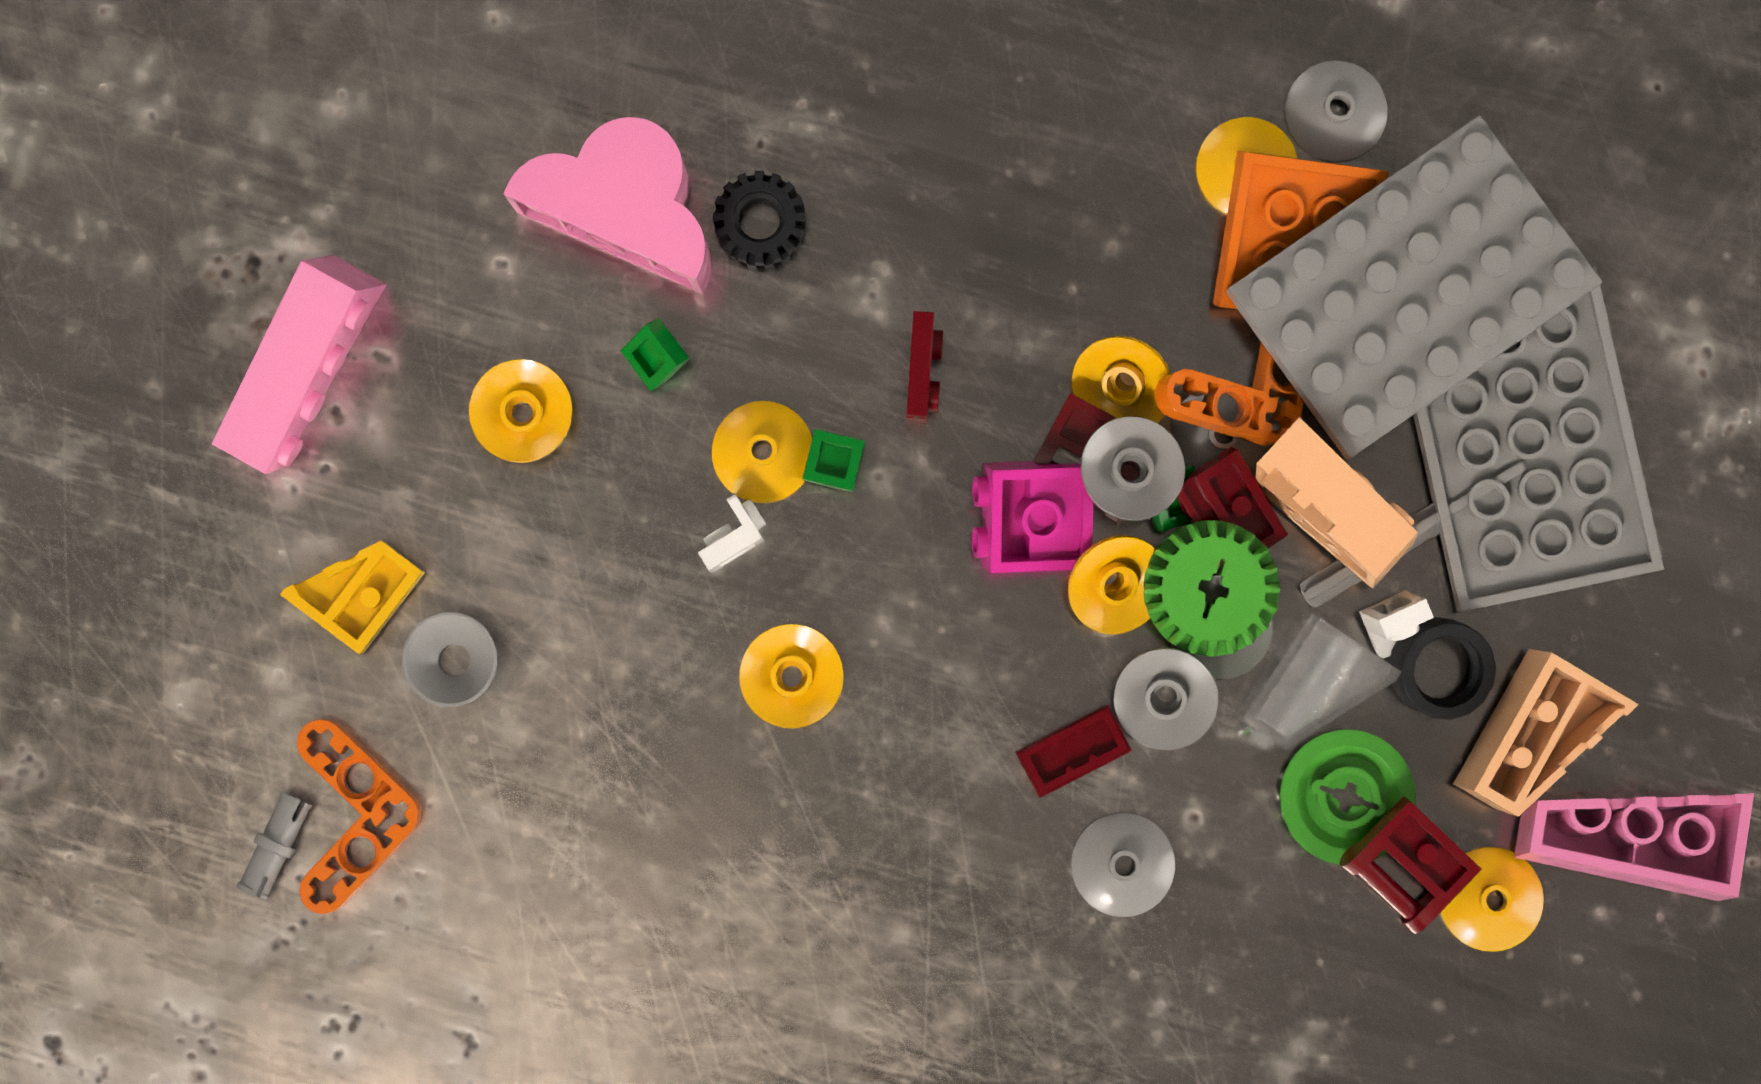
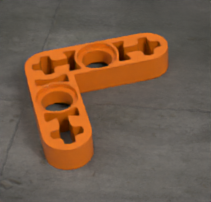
[1155,342,1304,446]
[297,719,423,914]

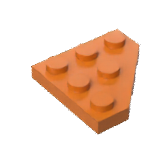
[1213,151,1389,309]

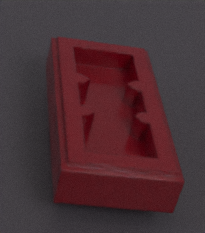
[1015,704,1132,798]

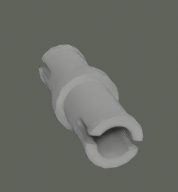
[236,791,313,900]

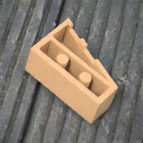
[1255,417,1418,589]
[1453,649,1639,817]

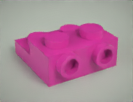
[971,461,1093,573]

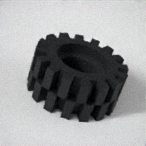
[713,171,807,269]

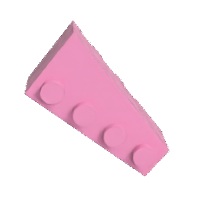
[212,255,387,474]
[1514,793,1754,901]

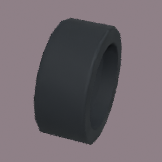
[1389,617,1496,720]

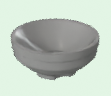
[402,612,498,707]

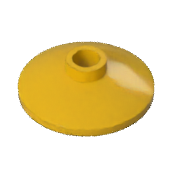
[1196,117,1298,215]
[1072,336,1170,423]
[469,359,573,463]
[712,401,812,503]
[1068,535,1156,634]
[739,624,844,728]
[1441,847,1544,951]

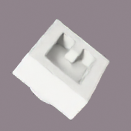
[698,494,766,573]
[1359,590,1434,658]

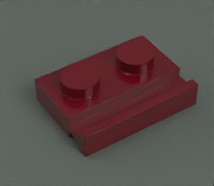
[906,311,943,424]
[1176,447,1288,571]

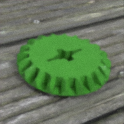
[1144,520,1281,657]
[1279,729,1416,865]

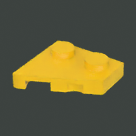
[280,540,425,655]

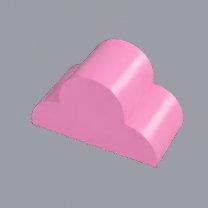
[503,117,712,294]

